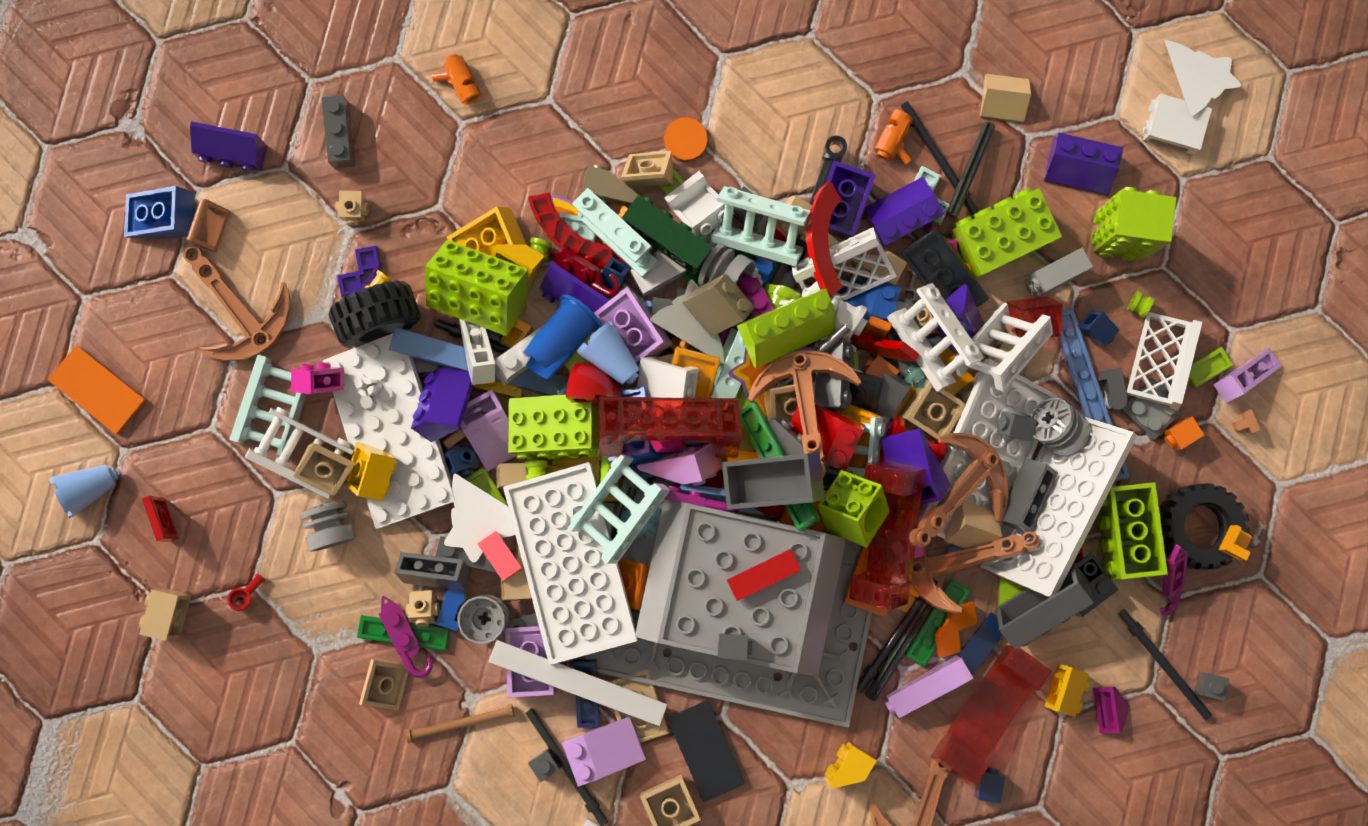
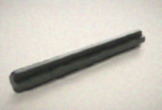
[946,122,995,219]
[865,602,933,702]

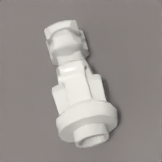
[802,282,868,340]

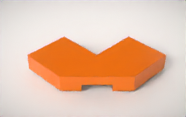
[935,601,977,658]

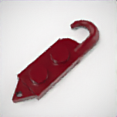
[549,249,620,298]

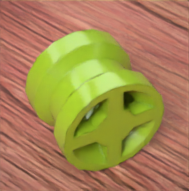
[530,237,552,261]
[1127,290,1154,318]
[525,460,548,480]

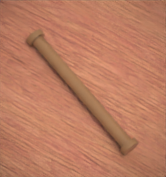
[405,704,515,743]

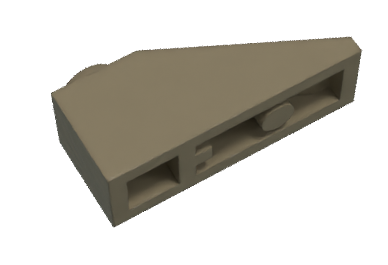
[581,165,642,207]

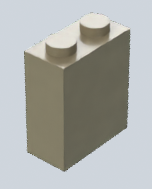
[683,273,755,336]

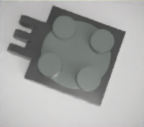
[1120,375,1186,440]

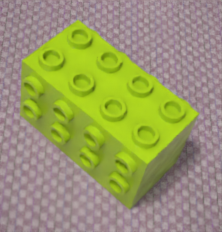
[949,187,1062,278]
[1091,187,1177,261]
[425,240,528,336]
[508,395,608,461]
[1096,482,1168,579]

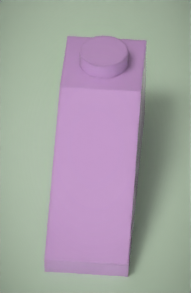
[1213,348,1281,403]

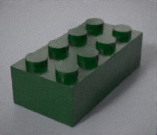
[622,195,712,277]

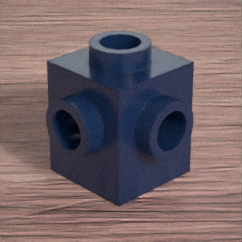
[444,444,479,478]

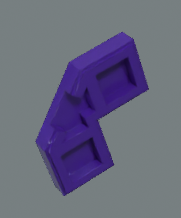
[337,245,382,298]

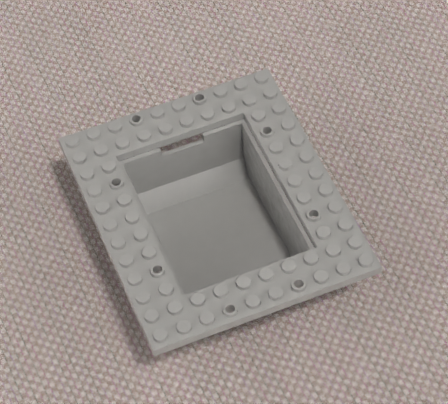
[585,476,894,728]

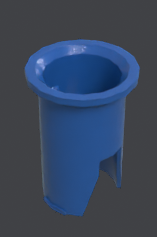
[523,294,602,380]

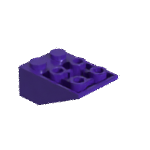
[880,428,951,509]

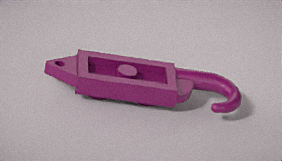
[737,272,774,319]
[664,486,739,513]
[1160,544,1189,616]
[378,596,433,678]

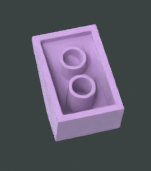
[594,287,673,366]
[637,441,722,486]
[505,626,556,697]
[562,716,646,787]

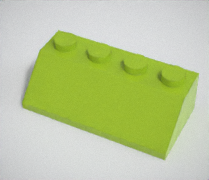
[737,288,835,368]

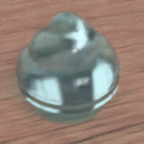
[904,365,927,388]

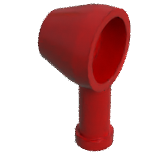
[227,573,266,611]

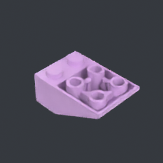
[461,390,517,472]

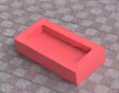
[477,531,523,582]

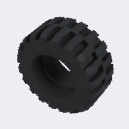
[329,281,421,348]
[1160,483,1250,570]

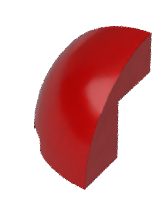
[566,363,623,409]

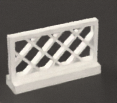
[792,227,897,301]
[1126,312,1202,411]

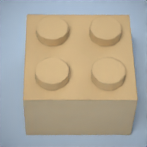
[899,379,966,441]
[139,589,192,641]
[640,774,701,826]

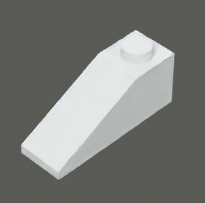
[459,319,495,385]

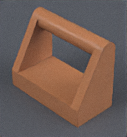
[186,198,231,252]

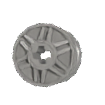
[698,244,755,286]
[1030,398,1091,456]
[299,501,356,552]
[458,594,511,644]

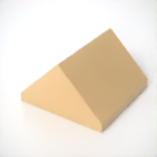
[980,74,1031,123]
[621,151,673,188]
[764,382,815,423]
[293,443,355,496]
[944,500,1002,549]
[359,657,409,710]

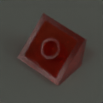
[1006,296,1062,338]

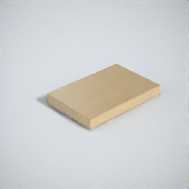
[607,669,669,743]

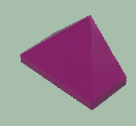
[1093,687,1130,733]

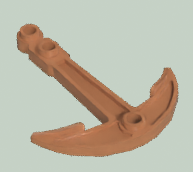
[183,246,290,361]
[748,350,861,477]
[909,433,1008,547]
[906,531,1040,614]
[869,731,958,826]

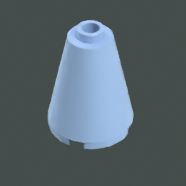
[577,321,640,385]
[49,465,119,518]

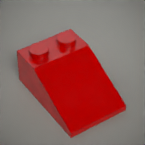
[791,404,865,471]

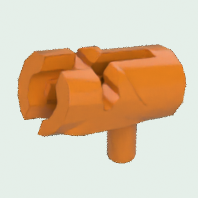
[432,54,482,105]
[875,109,913,165]

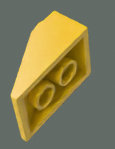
[447,206,527,255]

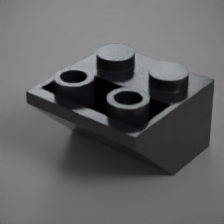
[1075,553,1118,617]

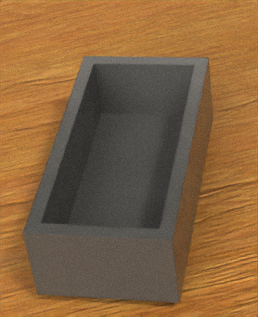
[722,452,825,510]
[996,562,1094,650]

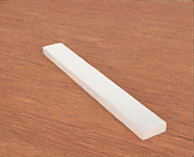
[488,640,667,726]

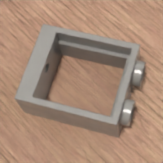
[1026,247,1093,299]

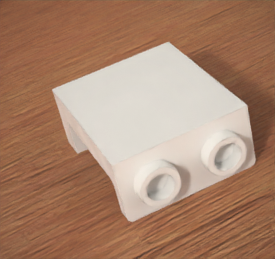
[1142,94,1212,155]
[664,171,734,237]
[636,356,699,416]

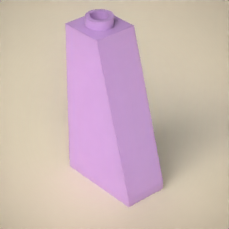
[885,655,973,718]

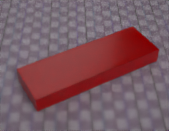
[727,549,801,601]

